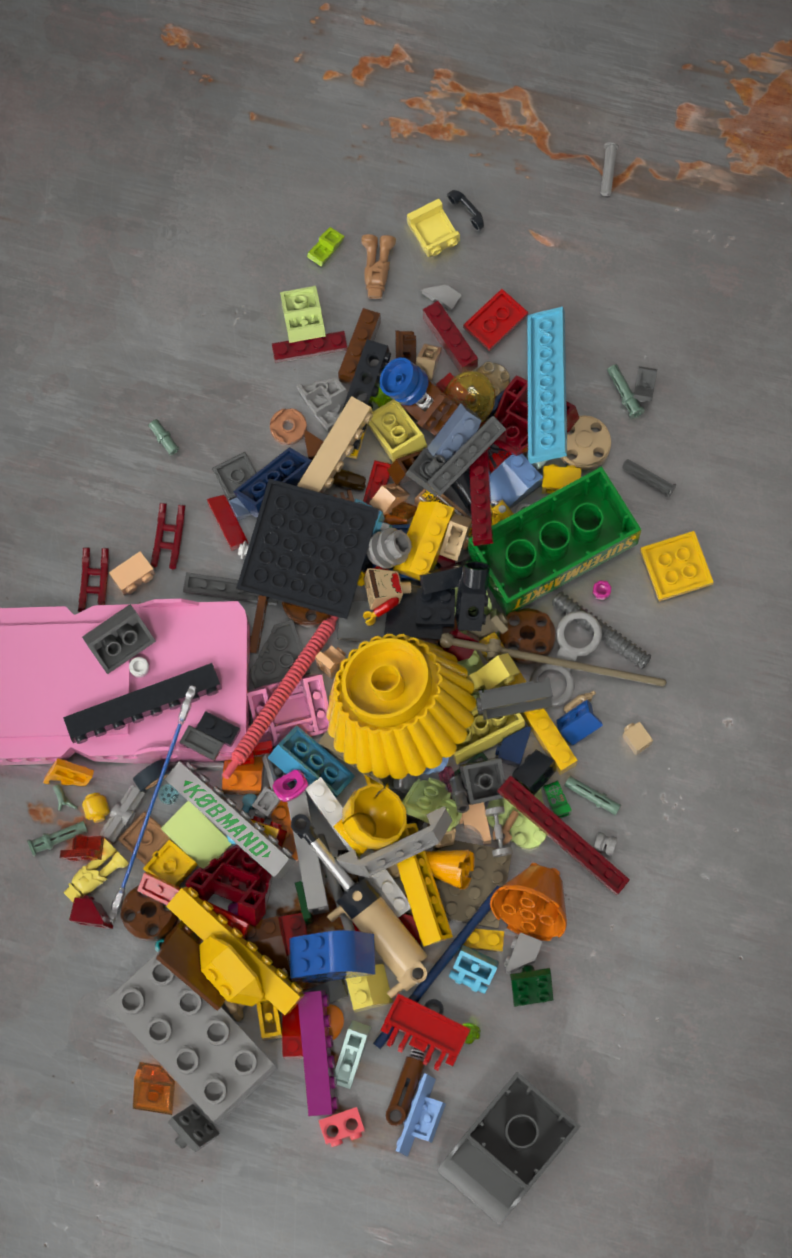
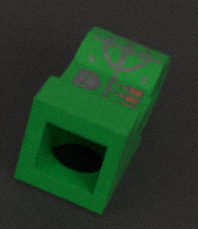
[543,780,572,819]

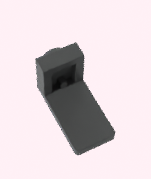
[633,366,657,402]

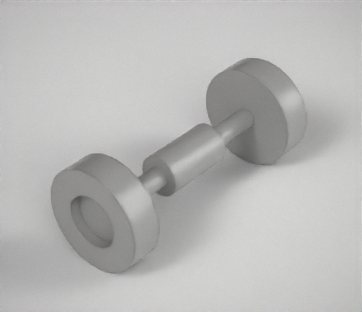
[485,806,513,857]

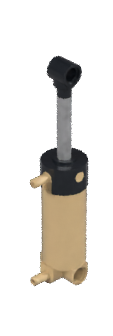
[291,814,428,998]

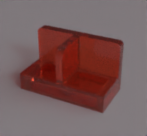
[60,834,104,862]

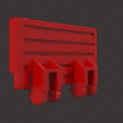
[380,993,471,1071]

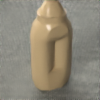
[563,691,596,713]

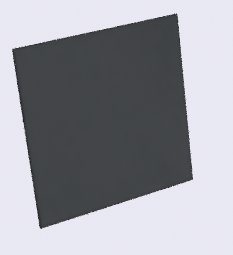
[384,585,443,640]

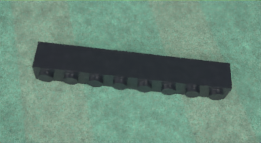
[63,663,222,744]

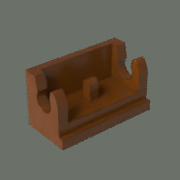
[395,330,416,365]

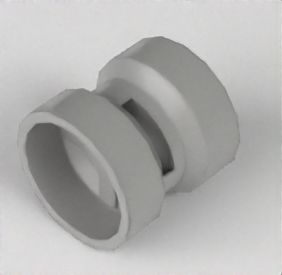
[594,832,617,856]

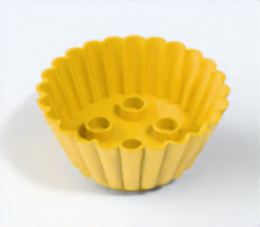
[326,634,476,779]

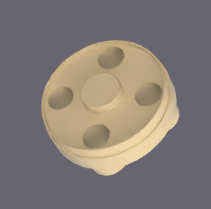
[560,415,611,470]

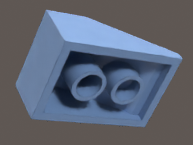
[490,454,543,509]

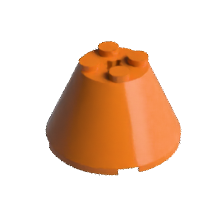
[490,863,567,941]

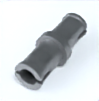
[449,776,469,813]

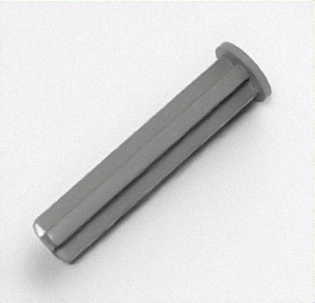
[600,142,619,196]

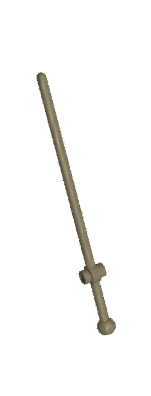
[440,633,667,686]

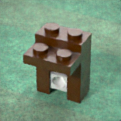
[401,378,459,436]

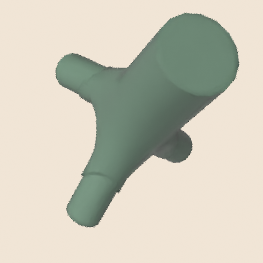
[53,784,77,811]

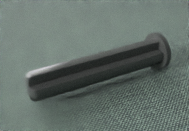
[622,459,676,497]

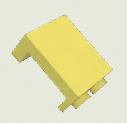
[407,199,460,257]

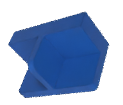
[556,700,603,745]

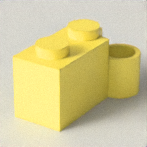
[467,653,520,693]

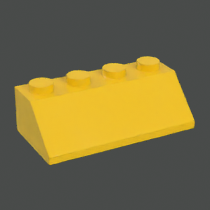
[393,501,455,581]

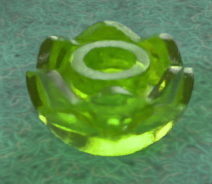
[463,1023,481,1044]

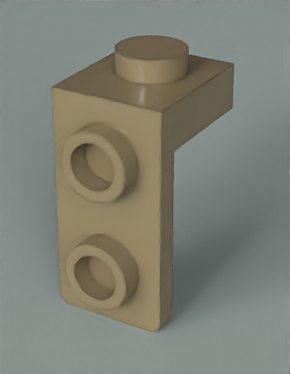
[469,608,509,641]

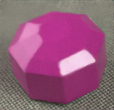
[593,580,612,600]

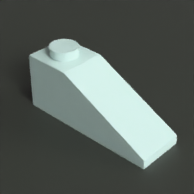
[333,1020,372,1089]

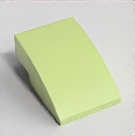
[280,286,326,343]
[161,801,232,868]

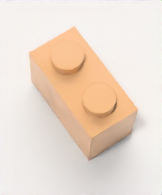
[109,551,155,595]

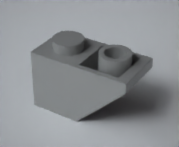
[503,933,543,974]

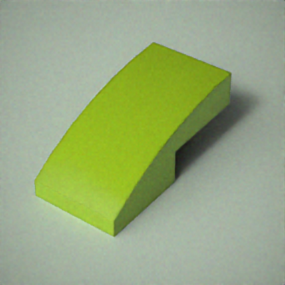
[307,227,345,267]

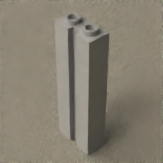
[287,791,329,915]

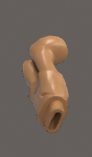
[361,234,396,299]

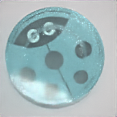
[158,785,179,805]

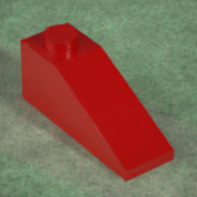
[282,1004,303,1059]

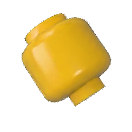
[82,792,110,823]

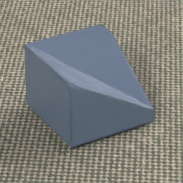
[229,497,251,521]

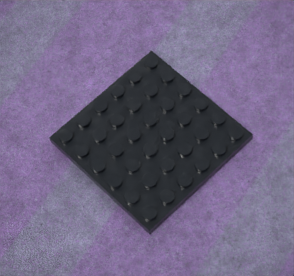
[236,479,380,620]

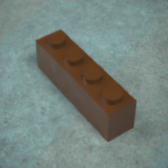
[338,308,381,385]

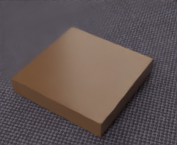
[117,811,171,865]

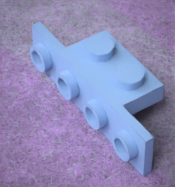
[396,1073,446,1157]

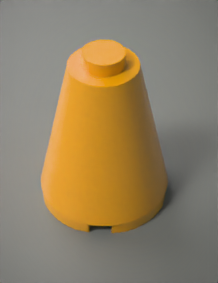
[425,850,475,890]

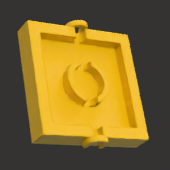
[143,840,198,886]

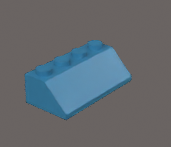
[268,725,355,798]

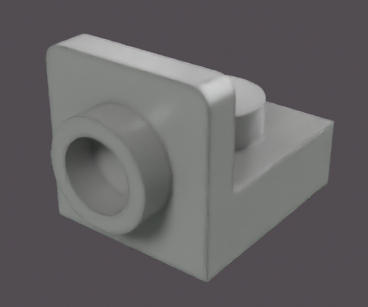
[252,786,281,820]

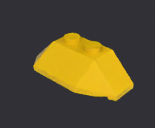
[199,934,265,1007]

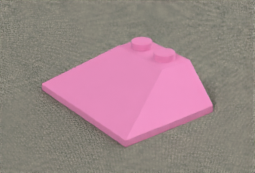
[247,674,329,746]

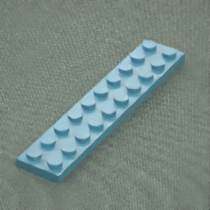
[527,307,567,464]

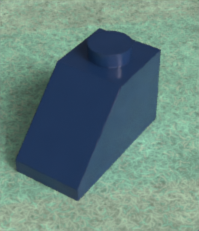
[495,726,531,768]

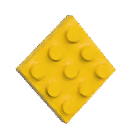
[640,531,714,602]

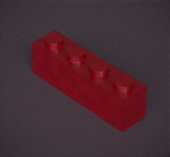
[423,301,478,376]

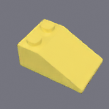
[368,399,427,462]

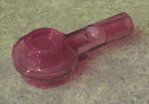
[438,766,455,801]

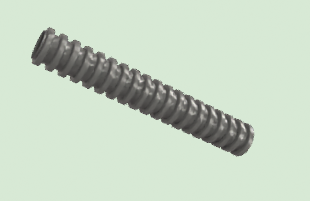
[552,591,651,669]

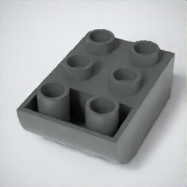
[437,1072,581,1225]

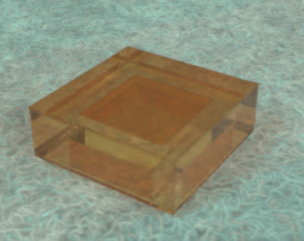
[392,501,417,520]

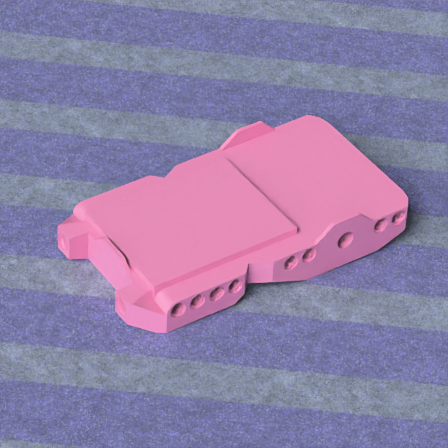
[0,598,250,765]

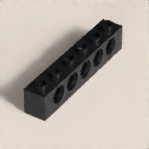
[342,339,391,454]

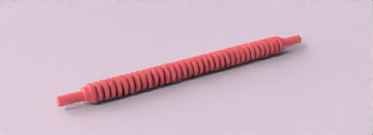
[222,616,338,779]

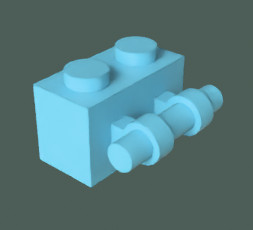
[449,945,499,994]

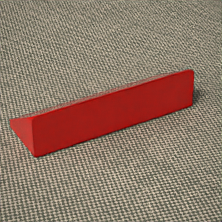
[207,495,248,551]

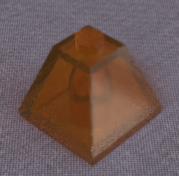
[133,1062,175,1115]

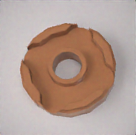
[270,408,307,445]

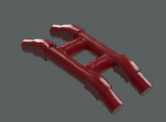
[150,503,186,570]
[78,547,109,612]

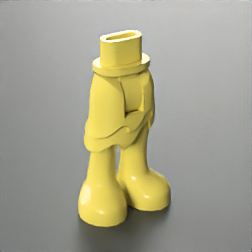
[63,838,129,902]

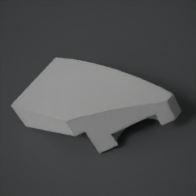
[421,284,461,311]

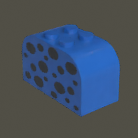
[289,930,375,983]

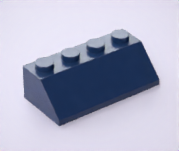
[233,447,312,518]

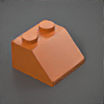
[222,756,264,795]

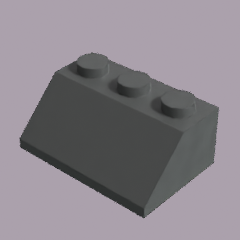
[82,604,156,674]

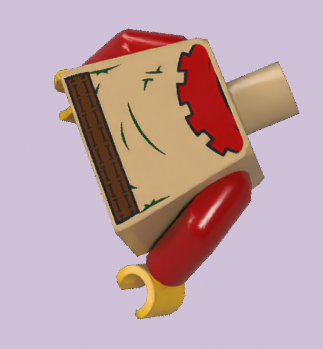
[358,566,411,626]

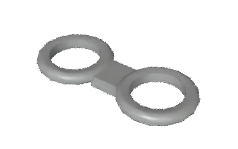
[529,611,602,708]

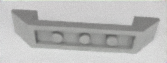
[336,806,452,877]

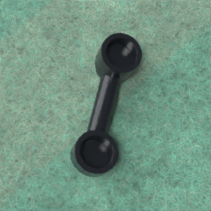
[447,190,484,231]

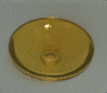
[445,371,495,422]

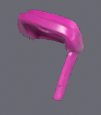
[272,769,308,802]

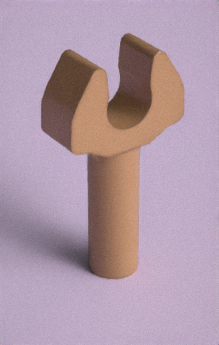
[493,810,520,846]

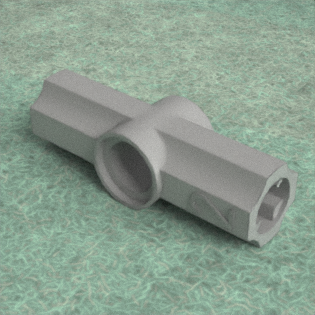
[100,785,146,844]

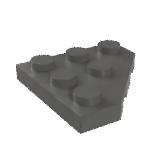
[250,619,311,689]

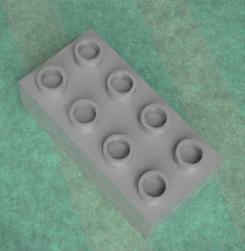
[105,951,277,1125]

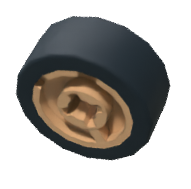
[133,759,172,792]

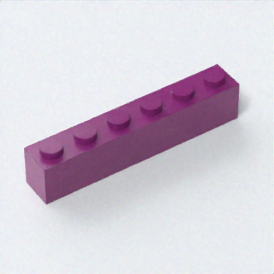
[298,990,339,1116]

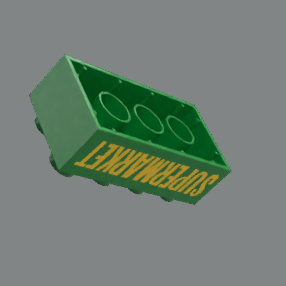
[468,466,641,616]

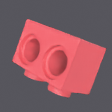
[318,1107,365,1147]

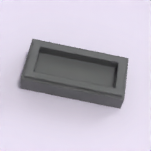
[180,725,224,761]

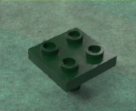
[510,965,554,1007]

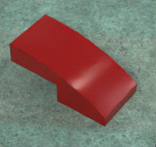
[238,740,273,766]

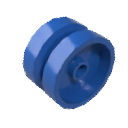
[380,358,428,406]

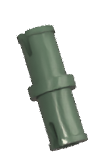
[148,419,179,455]

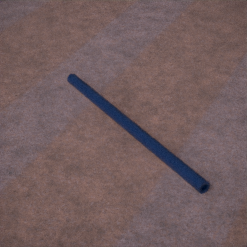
[373,885,500,1050]

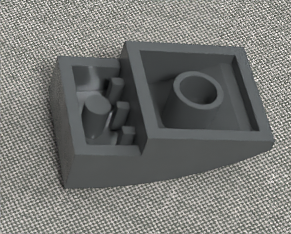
[337,601,387,643]

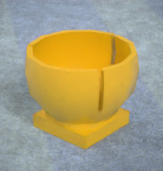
[333,784,407,856]

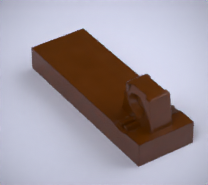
[250,595,269,654]

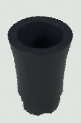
[451,470,471,513]

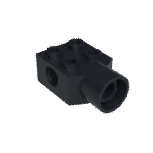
[455,561,490,631]

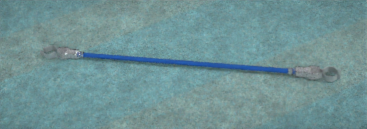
[108,685,196,924]

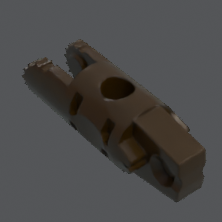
[333,469,366,491]

